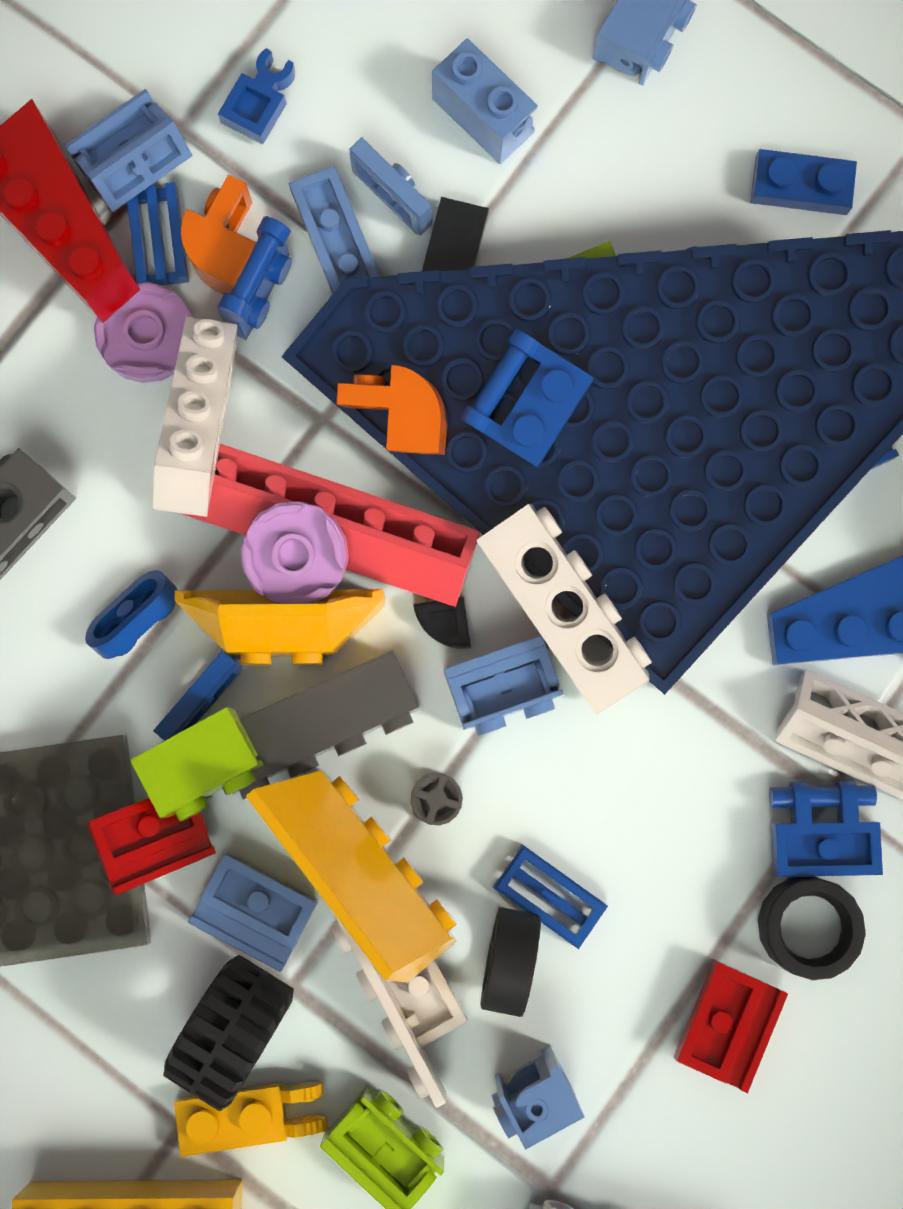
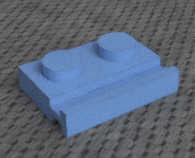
[188,853,319,972]

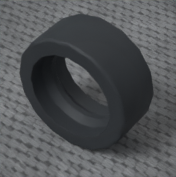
[757,877,866,980]
[480,907,541,1017]

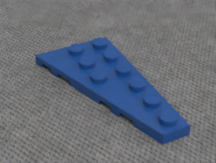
[767,556,903,666]

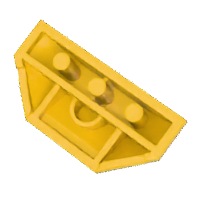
[174,589,385,666]

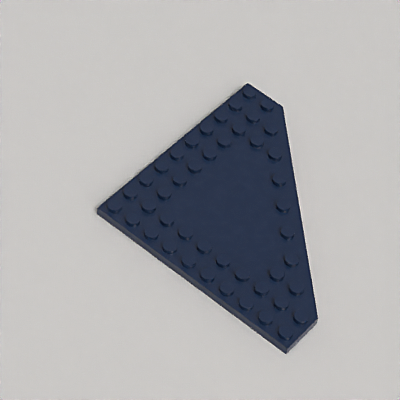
[281,230,903,695]

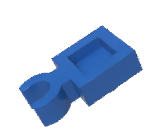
[218,48,295,145]

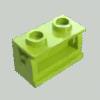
[130,707,264,822]
[320,1085,445,1209]

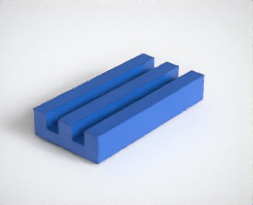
[127,182,189,286]
[153,651,243,741]
[492,844,608,949]

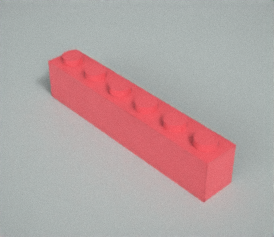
[181,444,481,607]

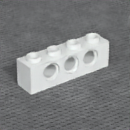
[153,316,237,517]
[476,504,652,715]

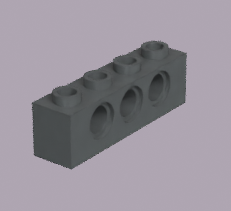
[0,448,77,580]

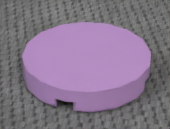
[94,282,192,383]
[241,501,349,604]

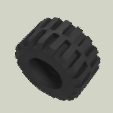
[163,955,294,1111]

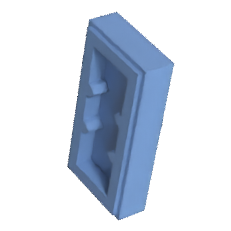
[349,137,433,236]

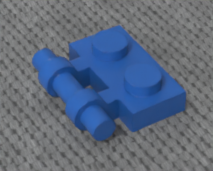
[769,780,883,877]

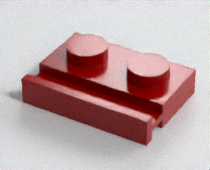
[86,797,216,895]
[673,959,788,1094]

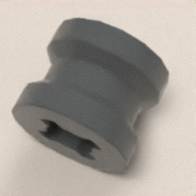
[410,773,463,826]

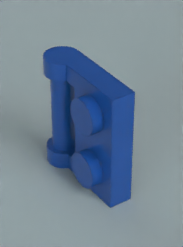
[217,216,292,340]
[459,328,594,468]

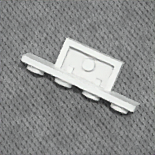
[331,914,468,1108]

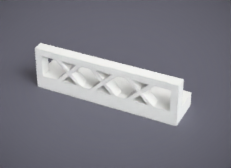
[775,669,903,800]

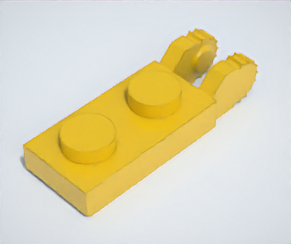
[174,1081,329,1157]

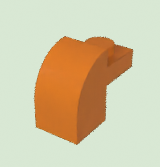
[181,174,256,295]
[337,365,447,455]

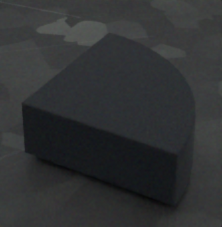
[413,597,471,649]

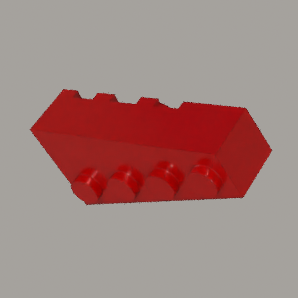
[0,99,140,323]

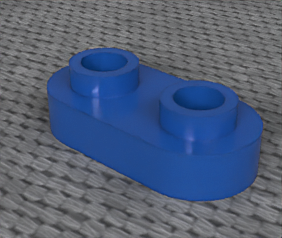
[85,570,178,659]

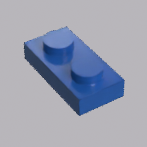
[750,149,857,215]

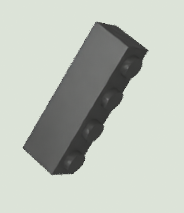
[222,650,420,800]

